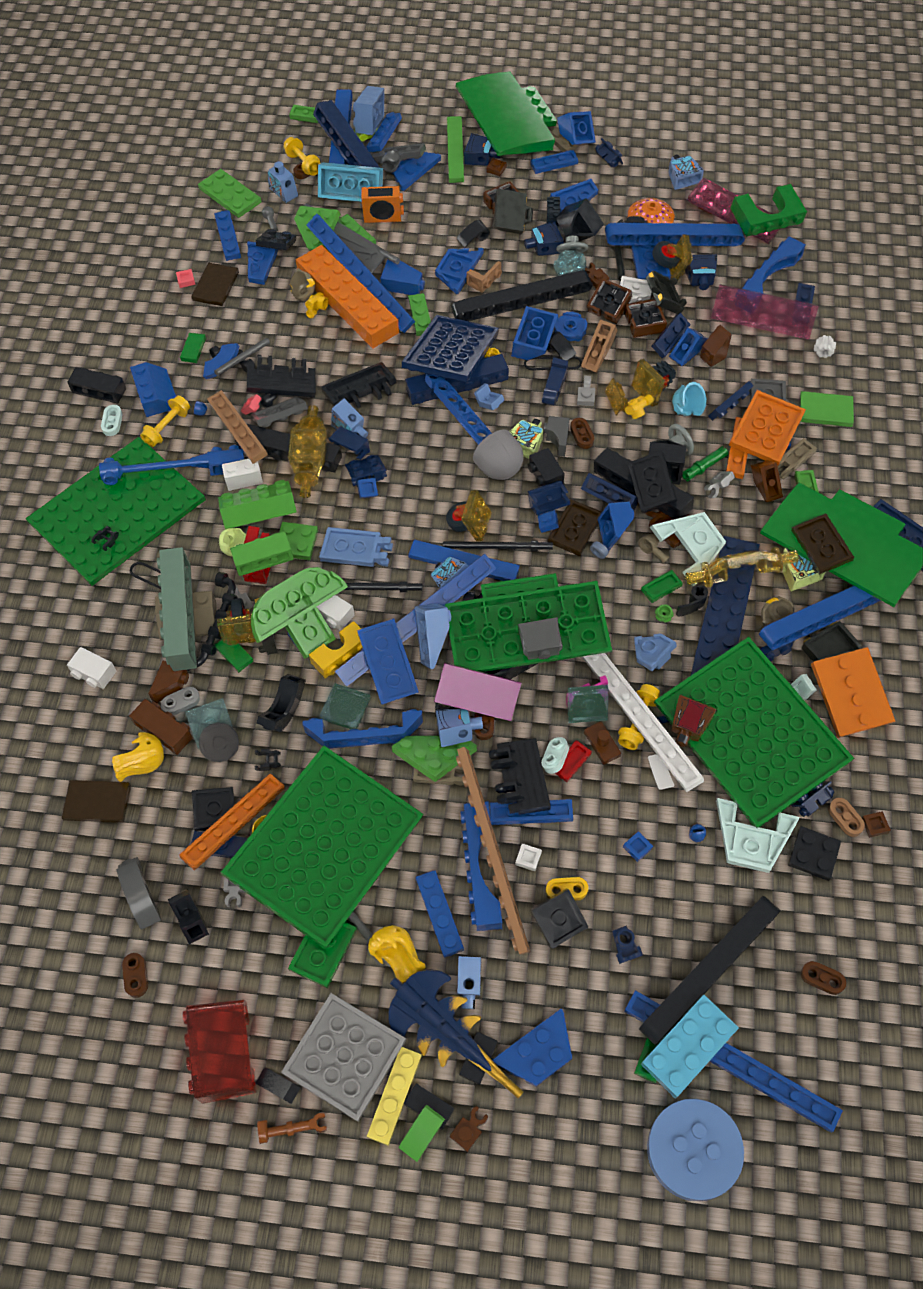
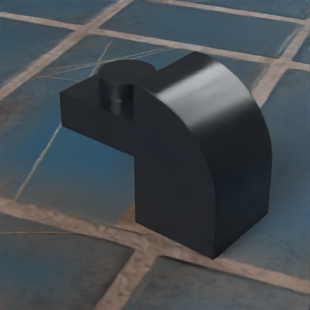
[168,889,209,944]

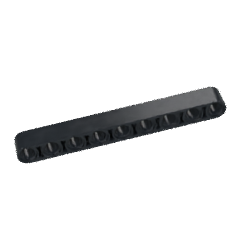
[451,270,593,321]
[639,896,781,1046]

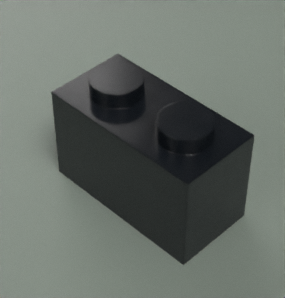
[528,448,565,486]

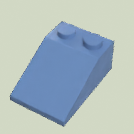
[415,603,451,669]

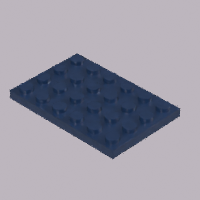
[402,315,499,382]

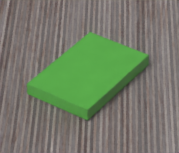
[800,391,854,427]

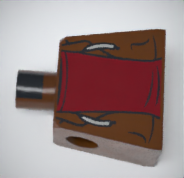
[671,695,716,747]

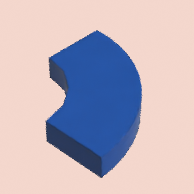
[203,343,240,379]

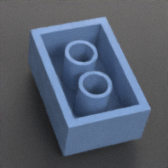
[353,86,384,135]

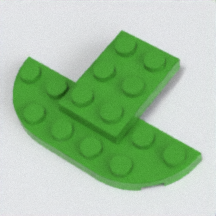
[251,567,348,659]

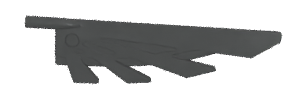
[304,203,400,273]

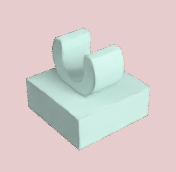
[791,674,817,701]

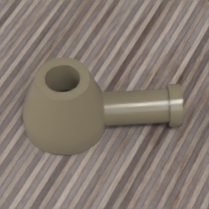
[638,533,670,564]

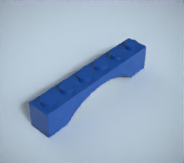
[735,236,806,314]
[460,801,502,931]

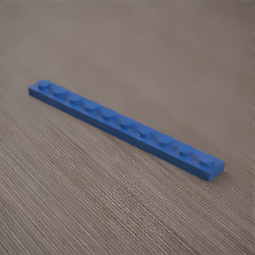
[306,214,416,333]
[335,554,497,687]
[624,990,843,1133]

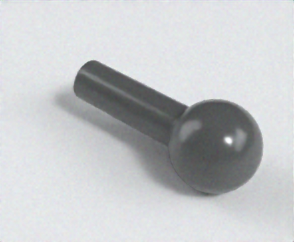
[262,206,278,232]

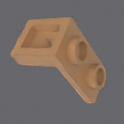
[467,261,502,293]

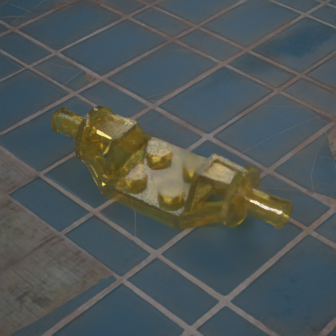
[288,405,327,498]
[685,547,799,588]

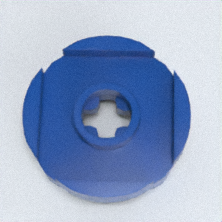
[554,312,587,342]

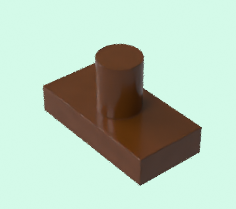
[584,721,622,765]

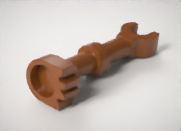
[257,1113,327,1144]

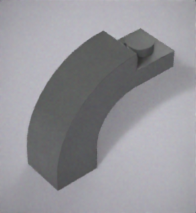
[116,857,161,930]

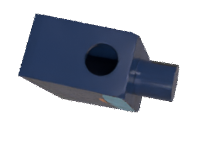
[464,133,500,166]
[524,221,564,256]
[684,254,717,290]

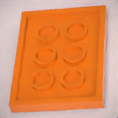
[729,390,806,466]
[811,647,895,738]

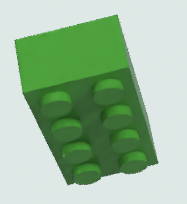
[218,480,297,529]

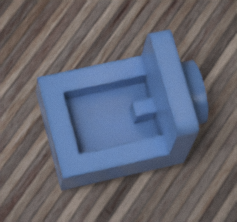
[474,383,504,410]

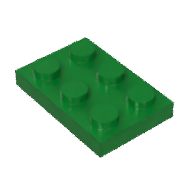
[288,922,357,989]

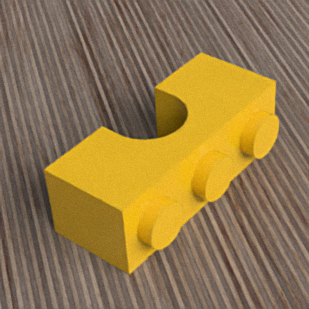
[309,621,363,679]

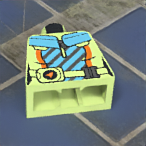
[510,419,543,459]
[781,548,826,591]

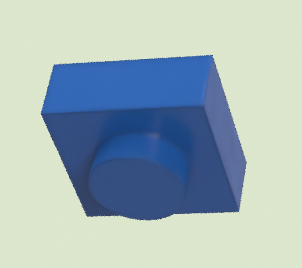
[357,478,378,499]
[538,510,559,533]
[623,831,653,862]

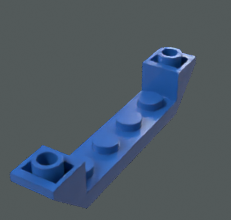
[303,709,423,749]

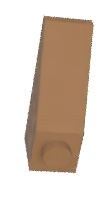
[581,320,618,373]

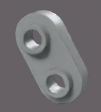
[161,687,200,715]

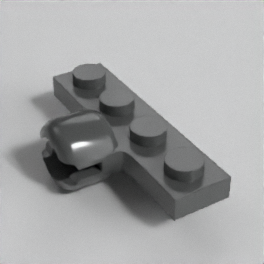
[369,143,426,173]

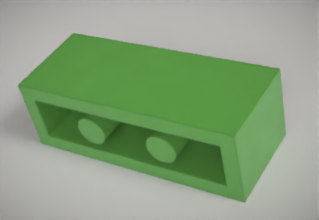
[230,531,294,576]

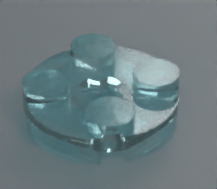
[554,250,587,276]

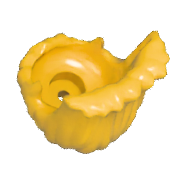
[112,732,164,782]
[368,925,426,984]

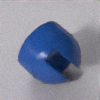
[194,401,207,416]
[689,824,706,842]

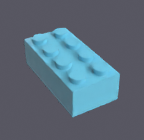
[318,162,383,202]
[641,995,739,1098]

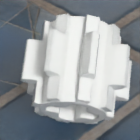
[814,335,836,358]

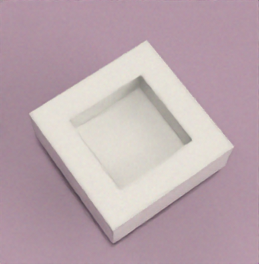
[515,844,542,871]

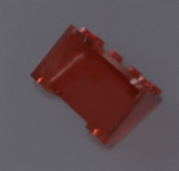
[183,1000,257,1104]

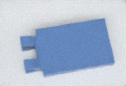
[319,527,393,567]

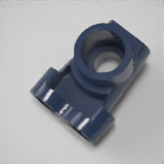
[612,925,643,964]

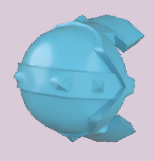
[672,382,707,417]

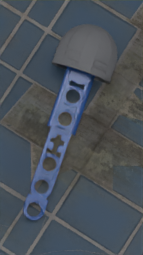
[425,374,523,480]

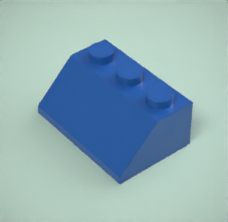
[511,306,558,360]
[130,362,176,417]

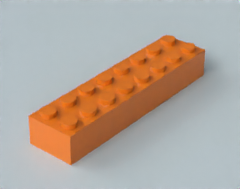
[295,245,399,349]

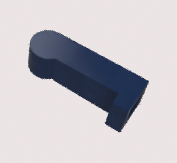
[542,357,568,406]

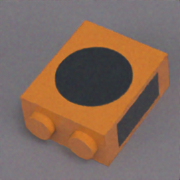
[361,186,404,223]

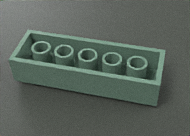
[157,547,197,671]

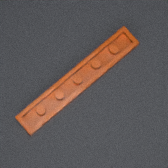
[179,774,285,871]

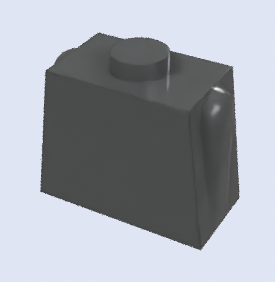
[518,617,563,660]

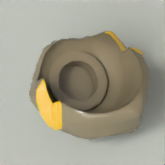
[290,268,315,302]
[761,596,794,625]

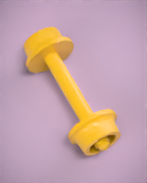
[284,137,321,176]
[140,395,190,447]
[618,684,660,750]

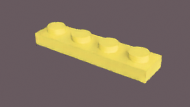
[367,1047,422,1146]

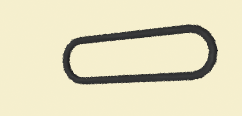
[524,356,582,370]
[130,562,161,589]

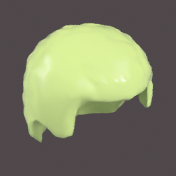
[219,528,246,557]

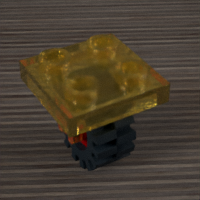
[631,358,676,407]

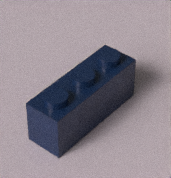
[581,473,638,510]

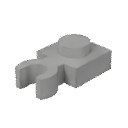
[223,878,246,907]

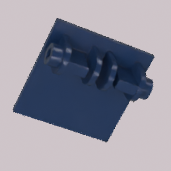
[345,455,387,487]

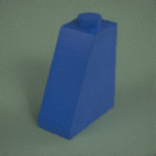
[380,260,425,295]

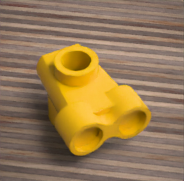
[305,292,328,318]
[625,394,654,419]

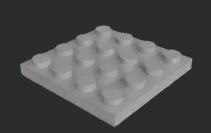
[281,993,406,1122]

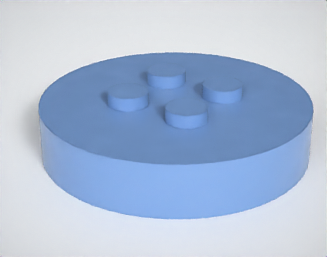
[647,1099,744,1202]

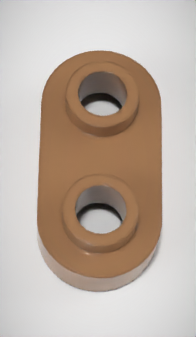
[828,798,865,837]

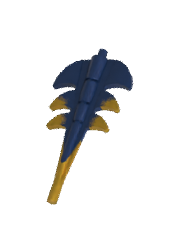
[389,969,524,1099]

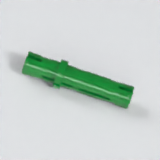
[682,446,728,482]

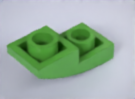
[398,1105,445,1162]

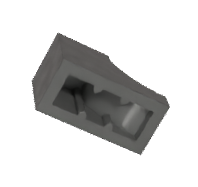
[543,416,570,457]

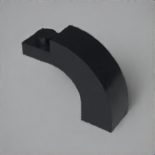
[256,674,306,732]

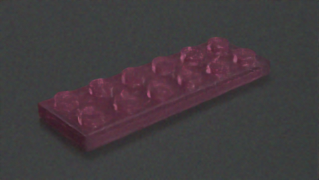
[687,177,781,244]
[711,284,819,339]

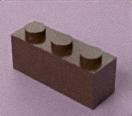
[129,699,193,755]

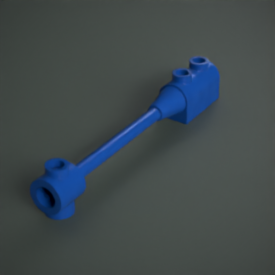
[99,445,244,485]

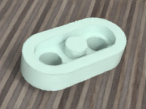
[101,405,123,436]
[541,737,569,774]

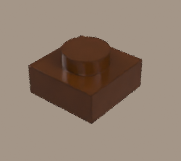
[486,158,507,177]
[862,811,891,838]

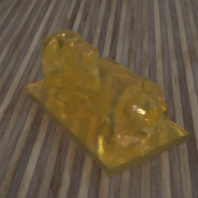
[605,378,628,416]

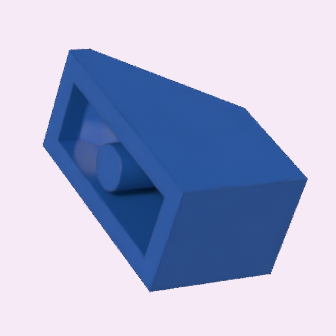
[669,328,708,366]

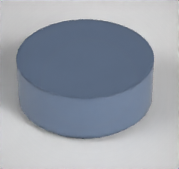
[590,541,609,559]

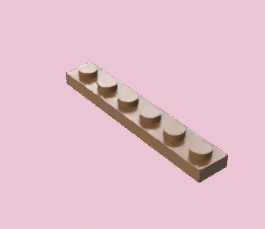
[207,390,268,464]

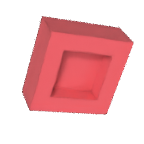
[176,269,196,288]
[241,394,262,415]

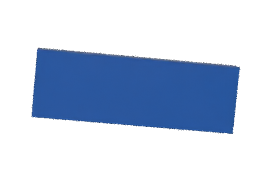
[530,150,578,174]

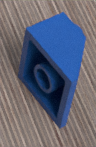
[557,111,596,145]
[598,502,634,551]

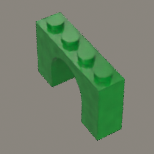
[730,184,807,237]

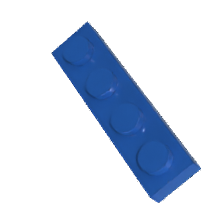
[366,112,402,152]
[214,210,241,261]
[490,799,573,825]
[415,870,464,958]

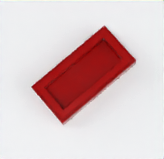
[555,740,592,782]

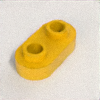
[546,877,588,900]

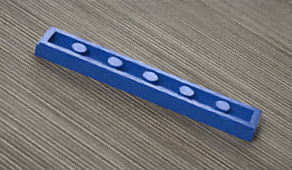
[409,540,520,581]

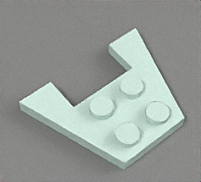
[650,512,726,586]
[716,798,800,873]

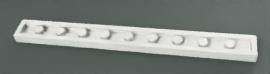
[582,653,704,792]

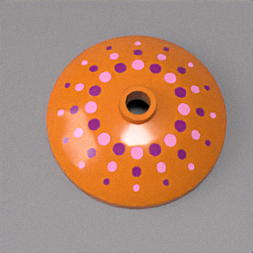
[627,198,675,223]

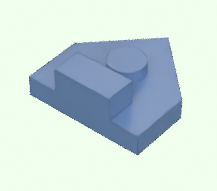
[634,634,677,671]

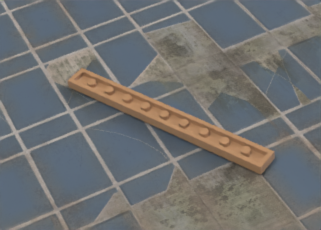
[456,747,531,955]

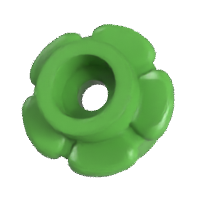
[655,604,674,622]

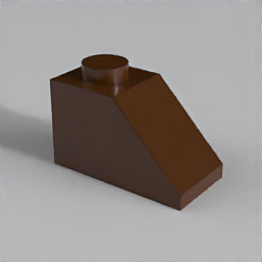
[700,325,732,367]
[751,460,783,502]
[148,660,189,703]

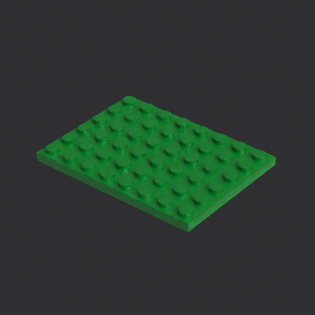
[25,437,206,586]
[654,637,855,829]
[221,746,424,950]

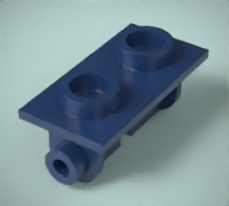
[595,138,623,167]
[791,781,834,817]

